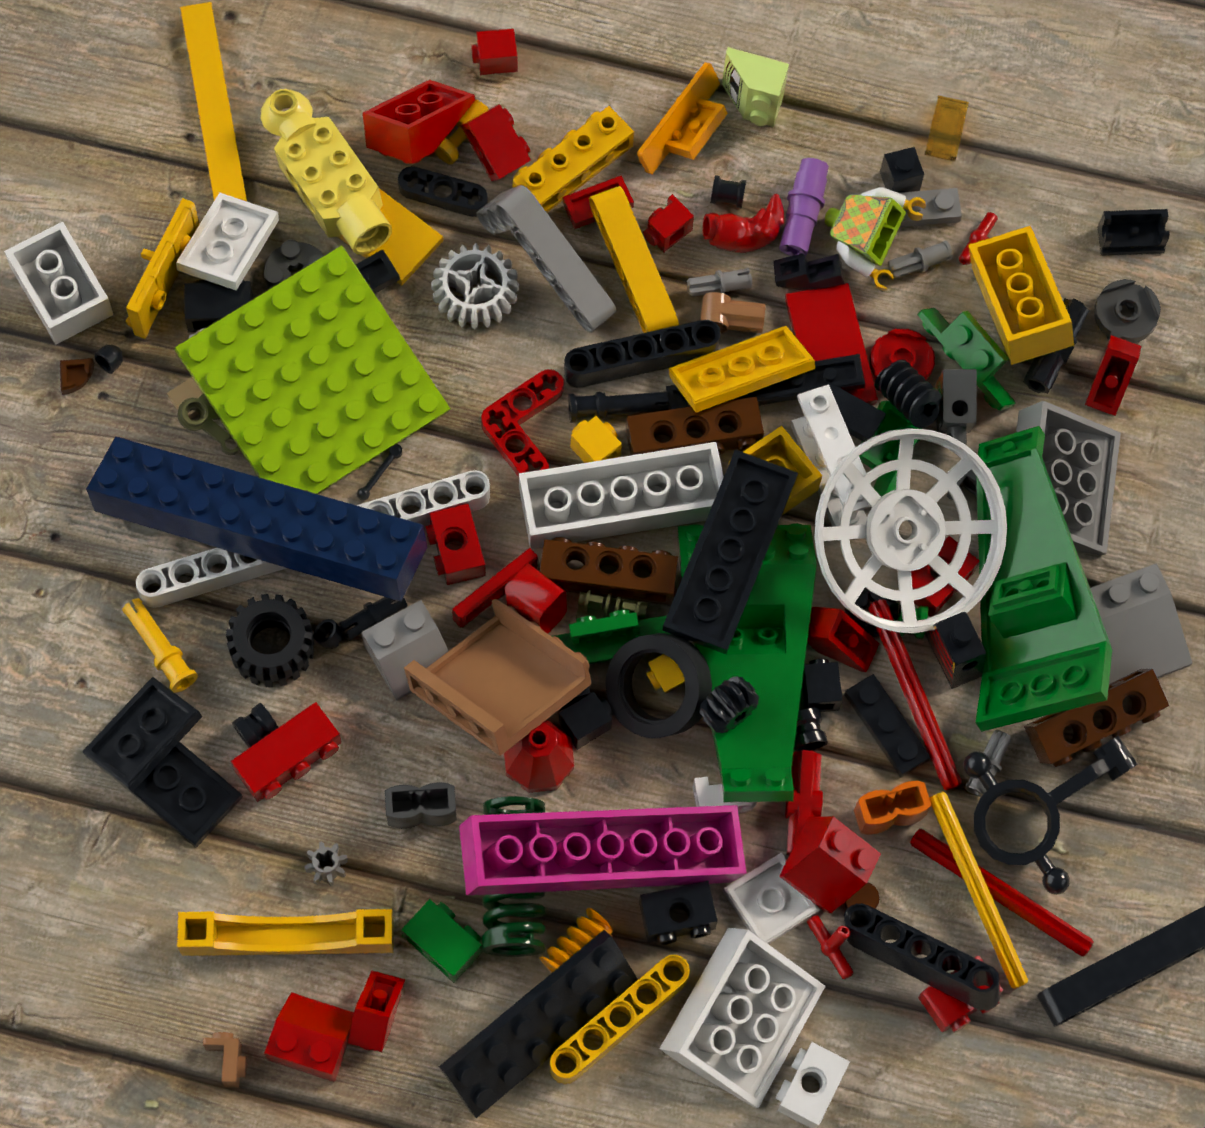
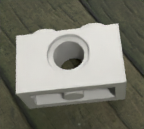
[775,1042,850,1128]

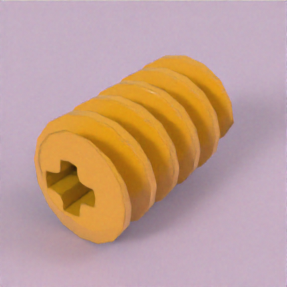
[539,907,613,973]

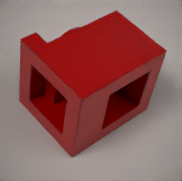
[643,194,694,253]

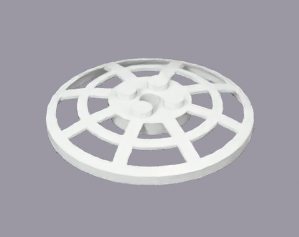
[814,428,1007,633]

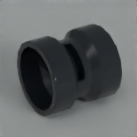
[232,703,279,748]
[794,708,828,752]

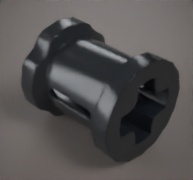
[710,175,747,209]

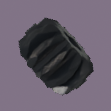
[699,676,759,733]

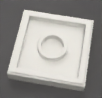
[723,852,820,944]

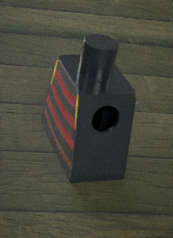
[925,611,986,689]

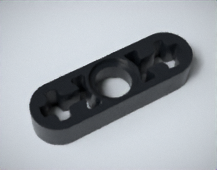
[398,166,488,217]

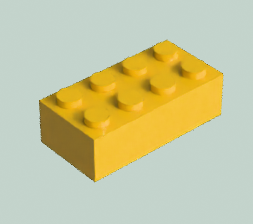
[969,225,1074,365]

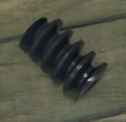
[874,360,942,428]

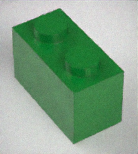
[401,899,482,983]

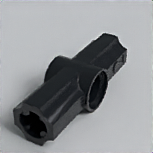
[1023,299,1090,394]

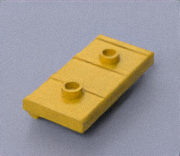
[126,198,200,339]

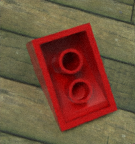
[363,80,475,164]

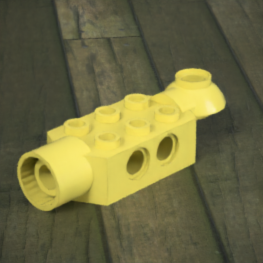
[260,89,392,255]

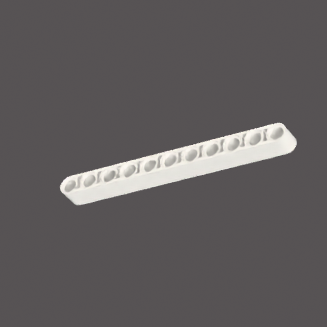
[136,470,490,608]

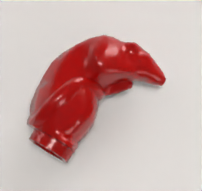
[702,193,784,253]

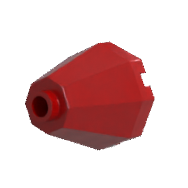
[504,721,574,793]

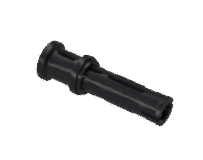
[568,391,669,423]

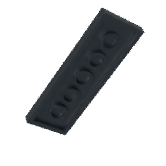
[662,450,798,655]
[439,930,638,1119]

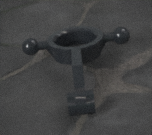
[964,736,1138,895]

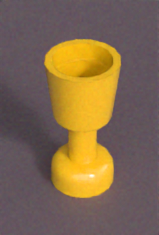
[435,99,489,165]

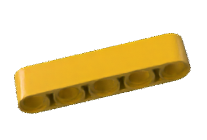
[589,186,679,333]
[550,955,690,1084]

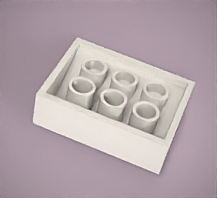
[659,928,825,1108]

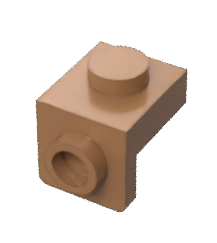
[203,1032,247,1088]

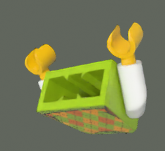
[825,187,926,291]

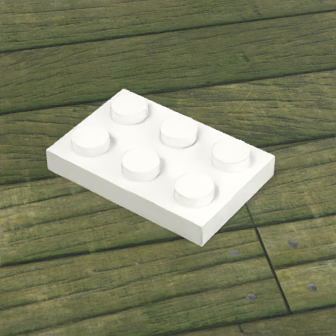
[176,192,279,291]

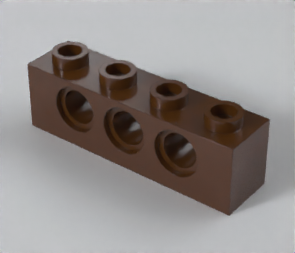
[626,397,764,455]
[540,537,678,605]
[1024,669,1169,767]

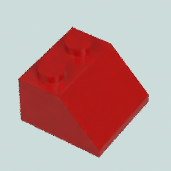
[779,816,881,913]
[264,992,354,1082]

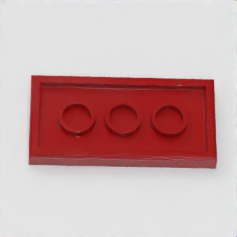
[785,283,878,405]

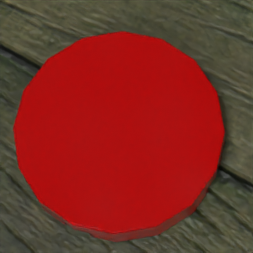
[870,329,935,381]

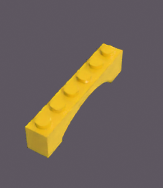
[177,909,394,956]

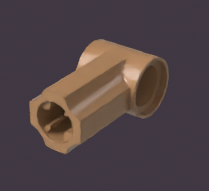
[700,292,766,334]

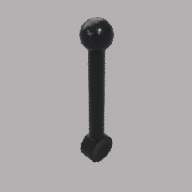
[357,444,402,500]

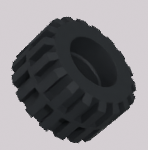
[226,594,315,687]

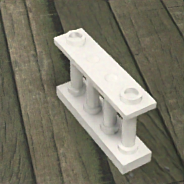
[791,384,871,541]

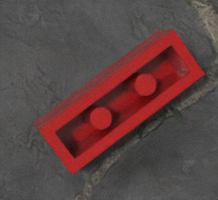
[231,702,342,802]

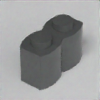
[385,782,457,829]

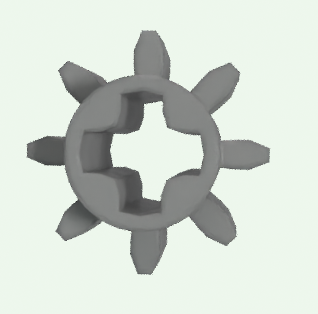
[304,841,348,886]

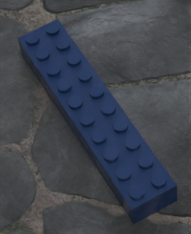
[86,436,427,602]

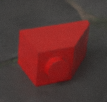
[1085,335,1142,416]
[807,607,880,672]
[348,970,405,1052]

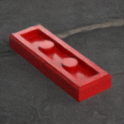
[452,548,538,628]

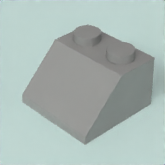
[361,600,448,701]

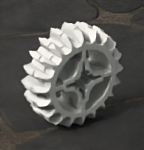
[431,243,519,330]

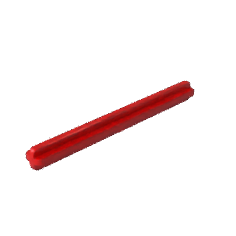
[868,599,962,790]
[910,828,1094,957]

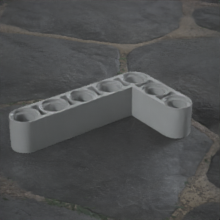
[477,185,617,333]

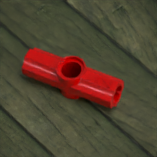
[785,750,823,855]

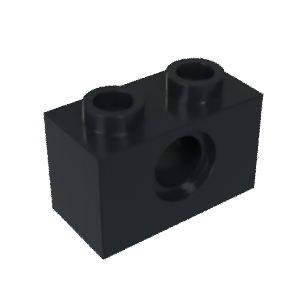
[639,881,718,946]

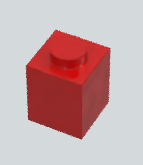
[471,28,518,75]

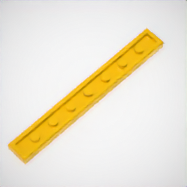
[180,2,247,201]

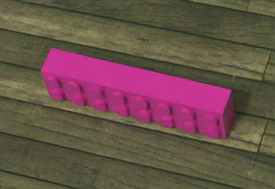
[459,805,746,896]

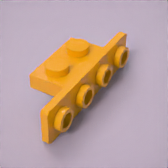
[637,62,728,174]

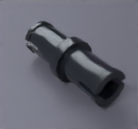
[339,597,407,641]

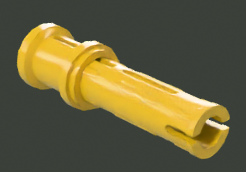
[122,598,198,693]

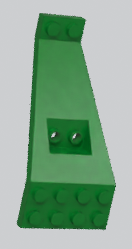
[975,426,1112,732]
[678,523,817,802]

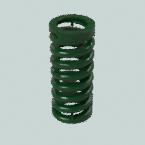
[482,796,545,957]

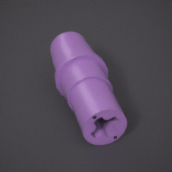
[779,158,829,256]

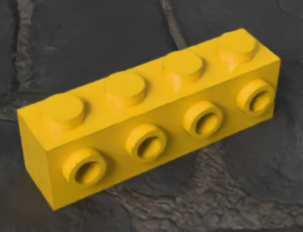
[512,106,634,213]

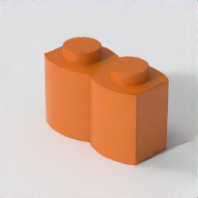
[854,781,932,835]

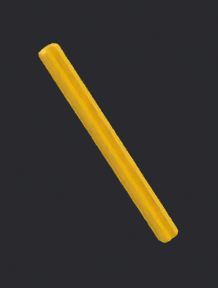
[930,792,1028,989]

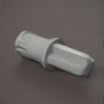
[888,240,953,278]
[687,268,752,297]
[965,730,1011,797]

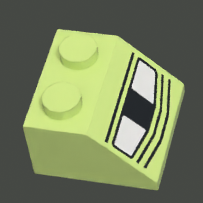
[722,47,789,127]

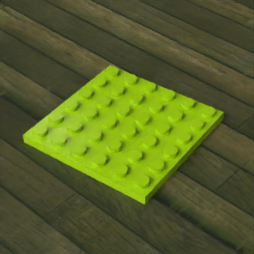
[175,245,451,494]

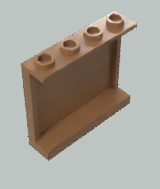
[404,598,592,756]

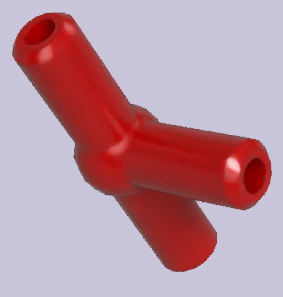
[958,212,998,265]
[807,915,854,979]

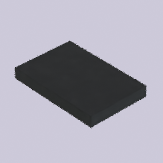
[82,677,203,792]
[122,742,243,848]

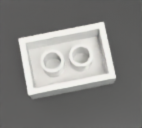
[4,221,114,345]

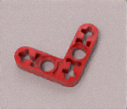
[481,369,564,477]

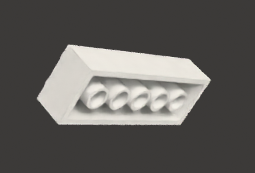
[519,442,724,549]

